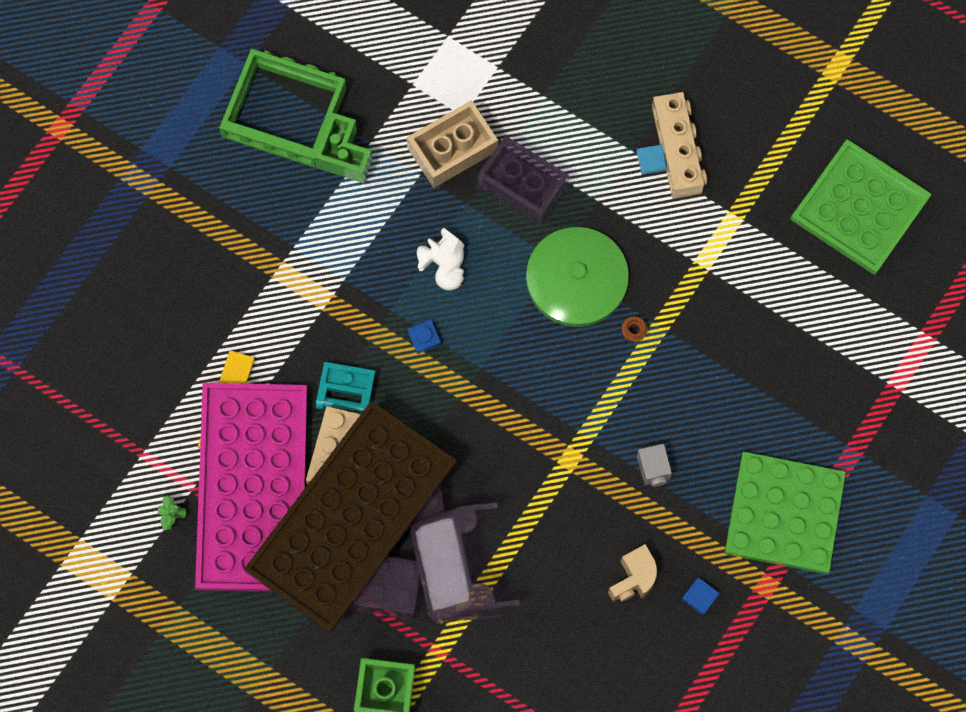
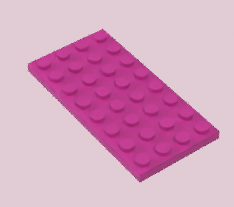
[195,383,307,591]

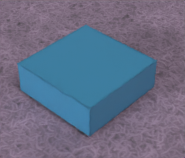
[636,145,667,175]

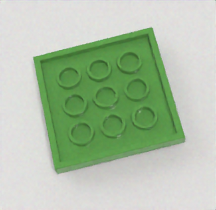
[790,139,932,275]
[724,452,846,575]

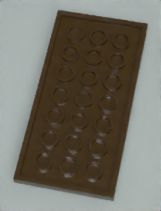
[243,401,457,633]

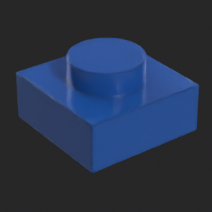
[407,320,441,354]

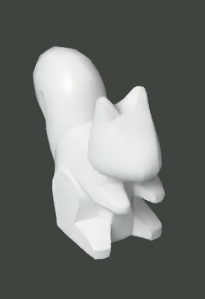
[417,228,465,291]

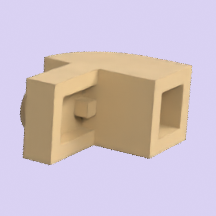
[608,545,657,602]

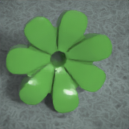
[158,496,186,530]

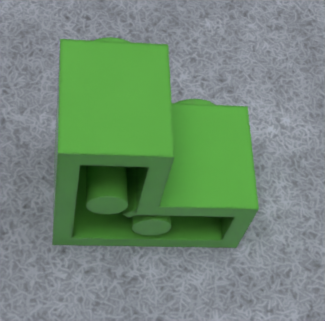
[315,113,372,183]

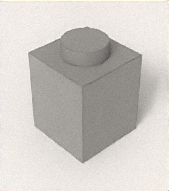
[637,444,672,487]

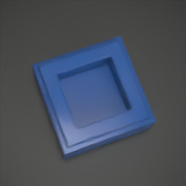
[682,578,719,615]

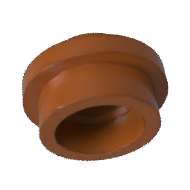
[622,316,647,342]

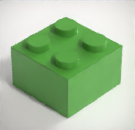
[354,658,415,712]

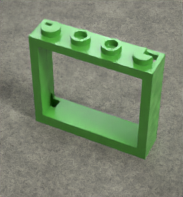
[219,49,346,168]

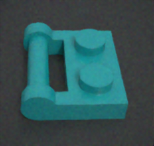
[316,362,376,414]

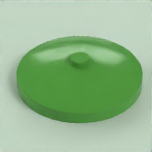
[526,227,629,327]

